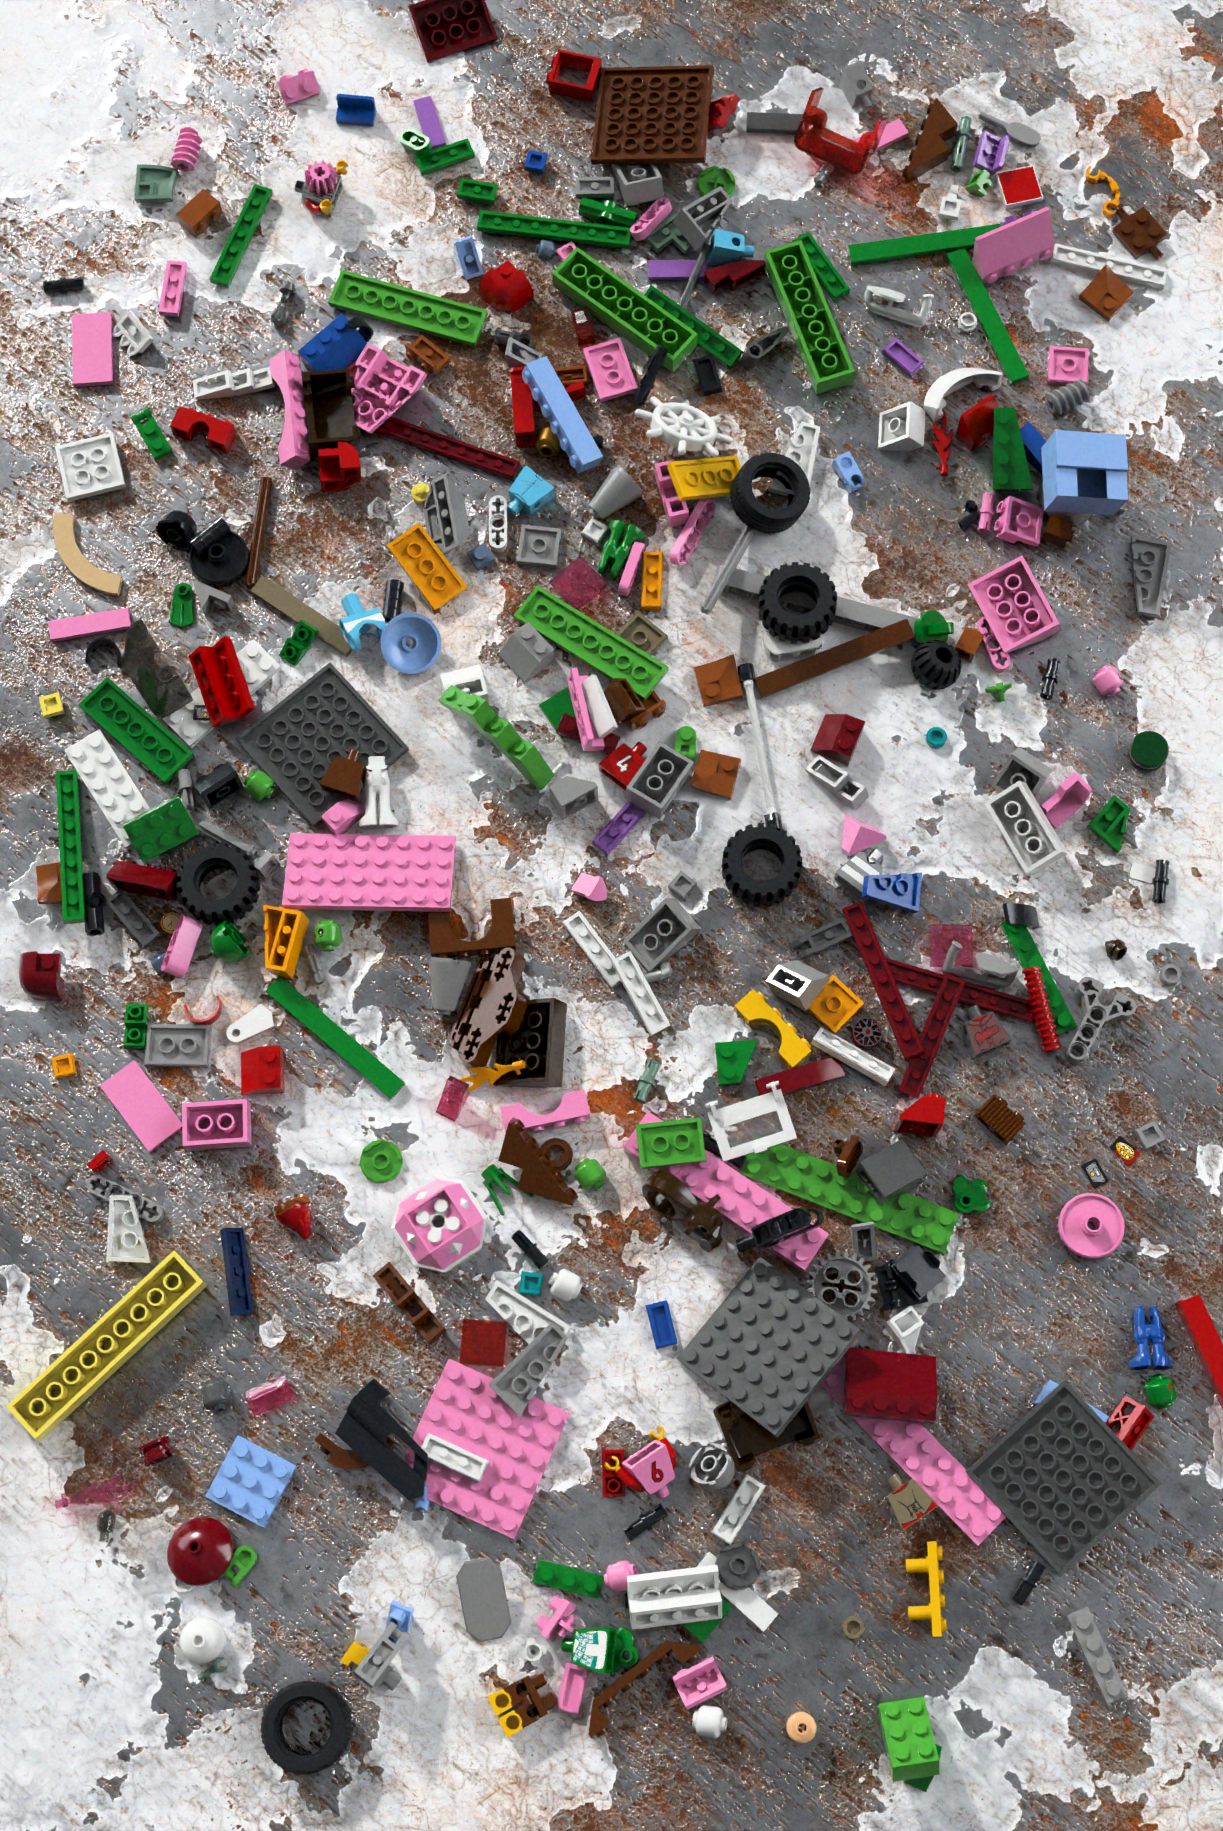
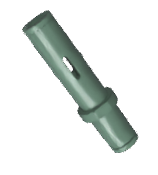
[951,116,971,172]

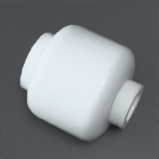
[548,1269,582,1302]
[692,1705,728,1739]

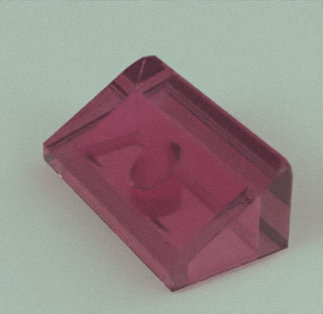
[245,1374,296,1416]

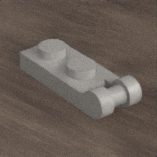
[353,1621,410,1688]

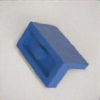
[336,94,376,127]

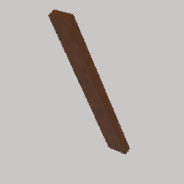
[755,619,915,698]

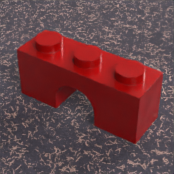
[170,406,237,454]

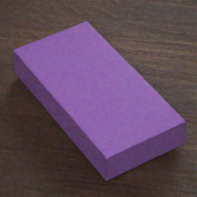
[882,338,925,378]

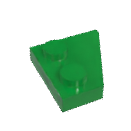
[1087,795,1130,853]
[715,1040,756,1086]

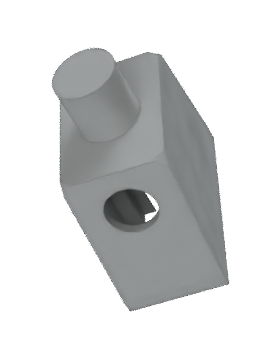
[839,60,873,112]

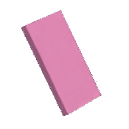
[72,312,113,387]
[100,1060,182,1153]

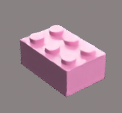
[182,1099,252,1151]

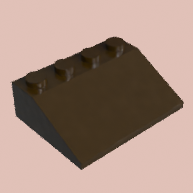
[494,998,567,1088]

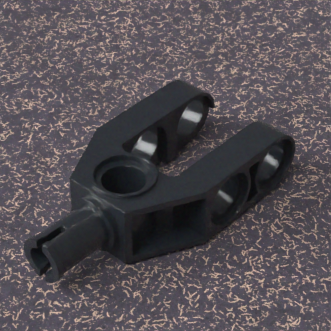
[736,1208,824,1253]

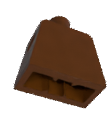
[320,750,366,802]

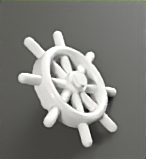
[634,396,733,458]

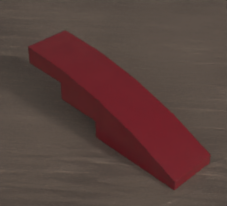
[754,1057,845,1096]

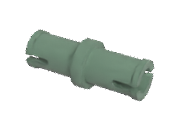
[633,1059,661,1104]

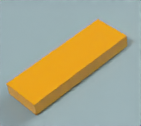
[641,551,663,610]

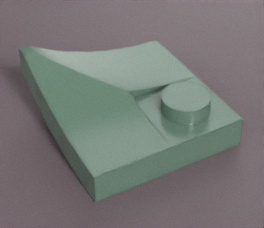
[134,164,179,203]

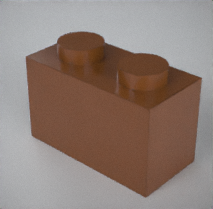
[177,189,223,237]

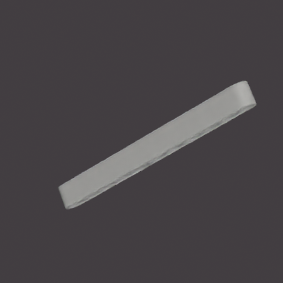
[712,565,921,645]

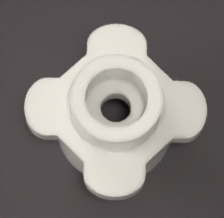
[520,1638,547,1666]

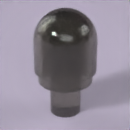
[96,1510,116,1543]

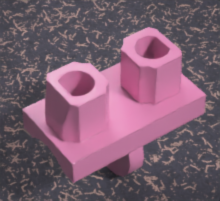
[536,1597,577,1642]

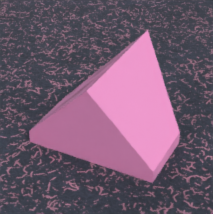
[841,814,887,856]

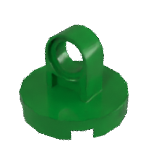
[914,610,954,644]

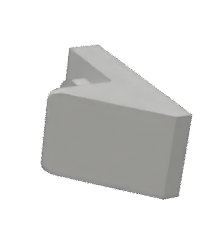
[505,337,542,369]
[194,580,234,616]

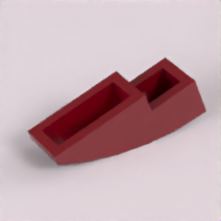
[704,260,766,294]

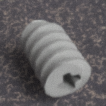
[1045,378,1090,415]

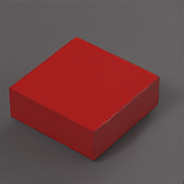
[87,1150,112,1174]

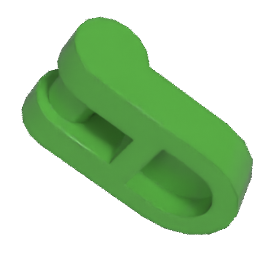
[675,726,696,761]
[221,1546,258,1588]

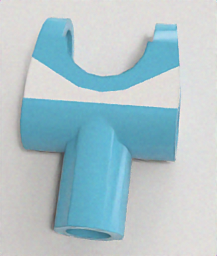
[339,593,386,651]

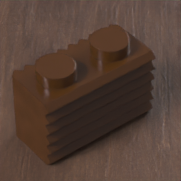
[974,1094,1026,1145]

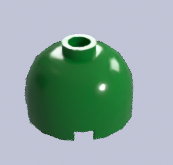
[210,920,251,963]

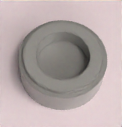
[1159,964,1182,986]

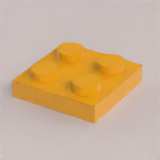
[807,975,864,1034]

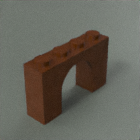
[428,898,516,959]

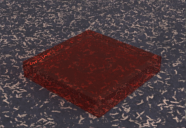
[459,1319,507,1367]

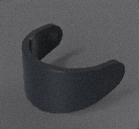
[347,317,373,343]
[85,637,122,667]

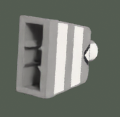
[834,849,883,902]

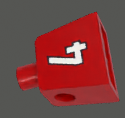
[599,742,647,791]

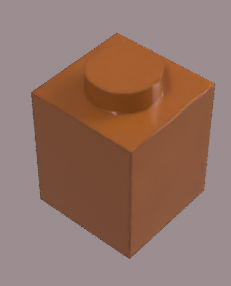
[954,627,984,663]

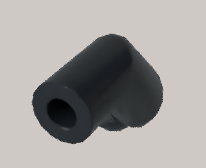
[958,500,978,530]

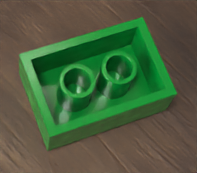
[122,795,199,863]

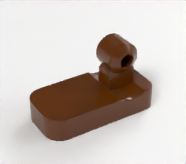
[832,1135,863,1178]

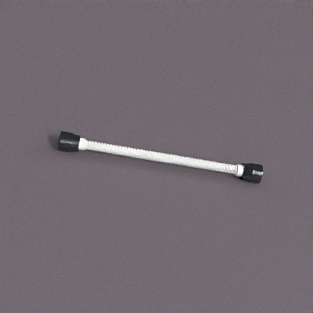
[737,663,783,831]

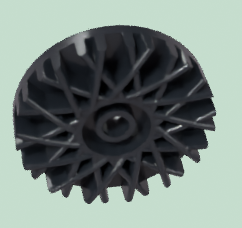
[189,530,249,588]

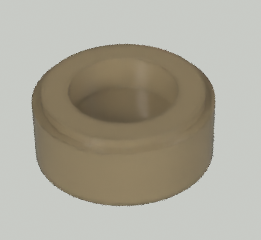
[841,1616,865,1640]

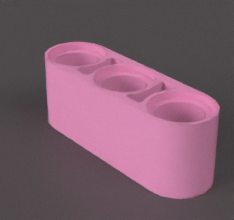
[161,914,203,979]

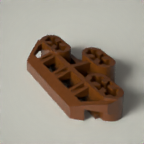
[449,948,527,1068]

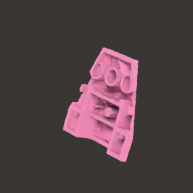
[351,343,427,434]

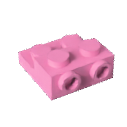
[994,496,1044,547]

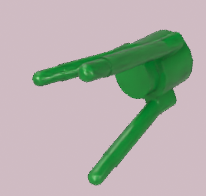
[481,1164,534,1215]

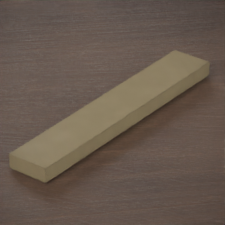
[250,575,352,657]

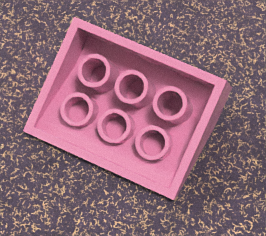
[973,206,1055,285]
[968,556,1061,654]

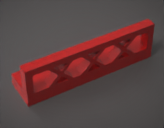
[1106,1396,1154,1450]

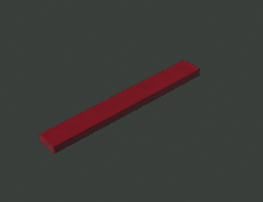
[373,417,521,481]
[842,901,925,1061]
[868,957,1035,1025]

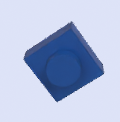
[524,150,547,174]

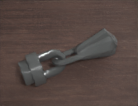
[271,281,296,326]

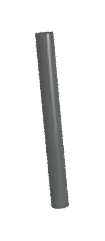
[678,243,711,309]

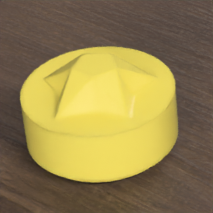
[411,483,430,504]

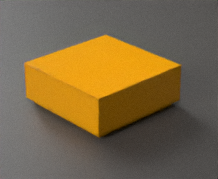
[51,1053,77,1080]

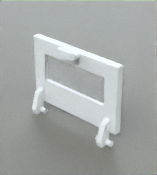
[705,1081,797,1162]

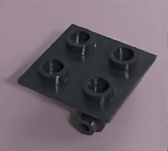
[875,1263,928,1311]

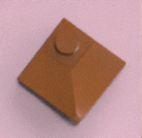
[1078,264,1134,322]
[694,654,743,707]
[690,750,741,799]
[36,862,62,904]

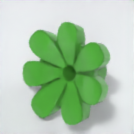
[985,682,1012,702]

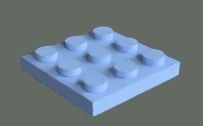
[205,1435,297,1528]

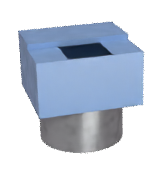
[1039,430,1128,525]

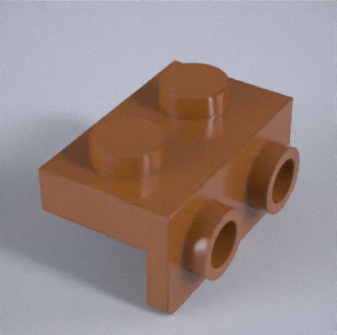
[405,335,451,377]
[625,690,666,731]

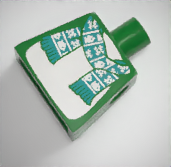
[561,1628,617,1674]

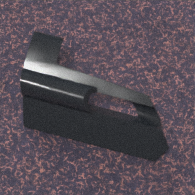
[335,1378,428,1501]

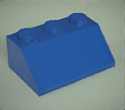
[298,313,367,371]

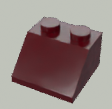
[810,714,865,766]

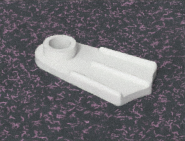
[226,1004,274,1043]

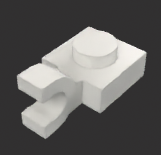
[938,184,962,221]

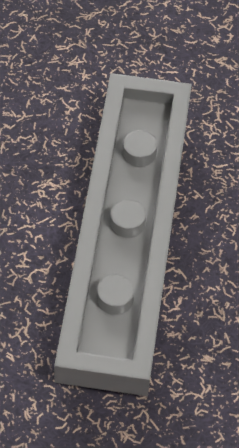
[1066,1606,1128,1704]

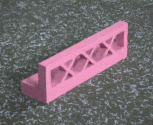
[567,668,605,752]

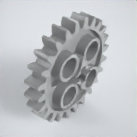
[806,1251,878,1321]

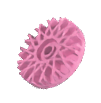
[1057,1193,1125,1260]

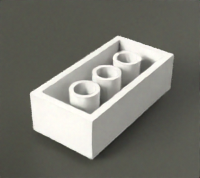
[985,780,1068,875]

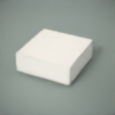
[581,517,609,545]

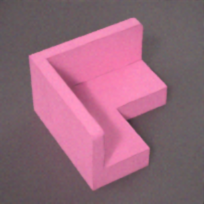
[1041,772,1092,829]

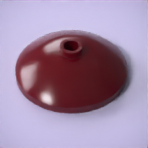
[167,1517,234,1586]

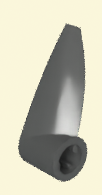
[740,326,789,368]

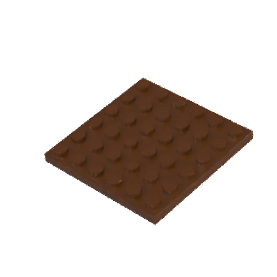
[590,65,714,165]

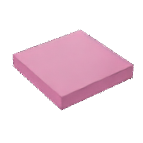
[1047,346,1089,385]

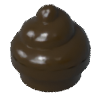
[1105,939,1127,961]

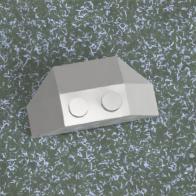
[423,473,470,554]

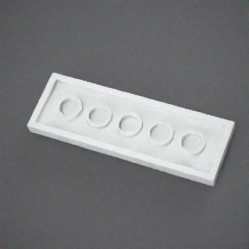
[163,639,282,748]
[64,729,150,850]

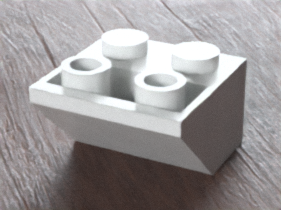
[440,665,490,713]

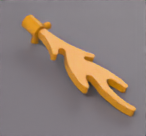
[452,1060,525,1091]

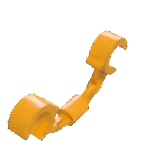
[1085,166,1120,218]

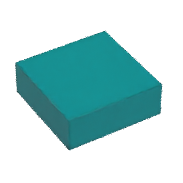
[519,1271,544,1297]

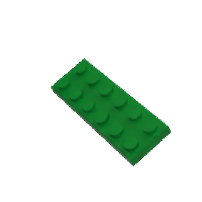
[78,677,194,785]

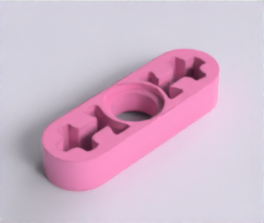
[630,198,672,241]
[617,541,645,596]
[977,616,1011,673]

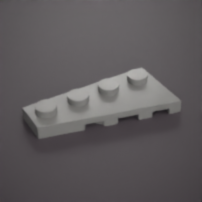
[1130,535,1172,618]
[488,1321,568,1417]

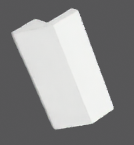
[627,1565,722,1630]

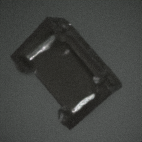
[122,619,193,718]

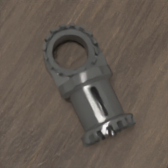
[494,327,534,349]

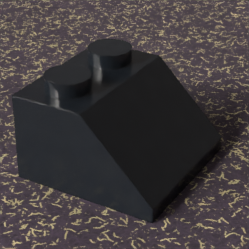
[193,762,244,810]

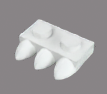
[113,311,154,356]

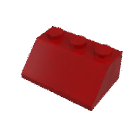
[893,1093,946,1137]

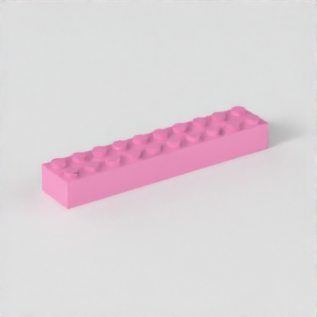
[623,1111,829,1274]

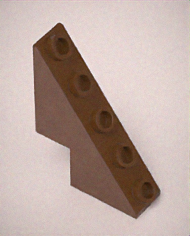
[902,98,958,184]
[498,1117,578,1206]

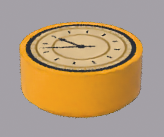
[161,912,180,934]

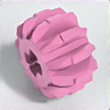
[305,160,337,194]

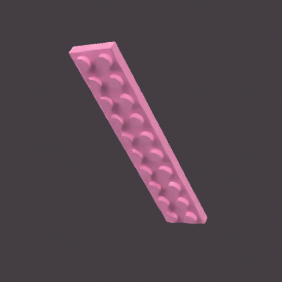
[820,1352,1007,1546]

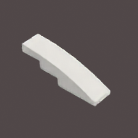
[193,366,276,399]

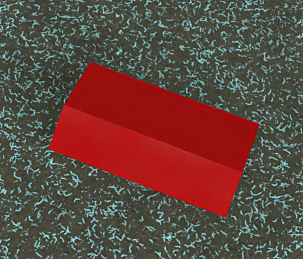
[189,636,255,727]

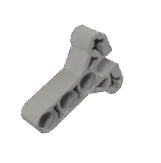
[1065,977,1136,1065]

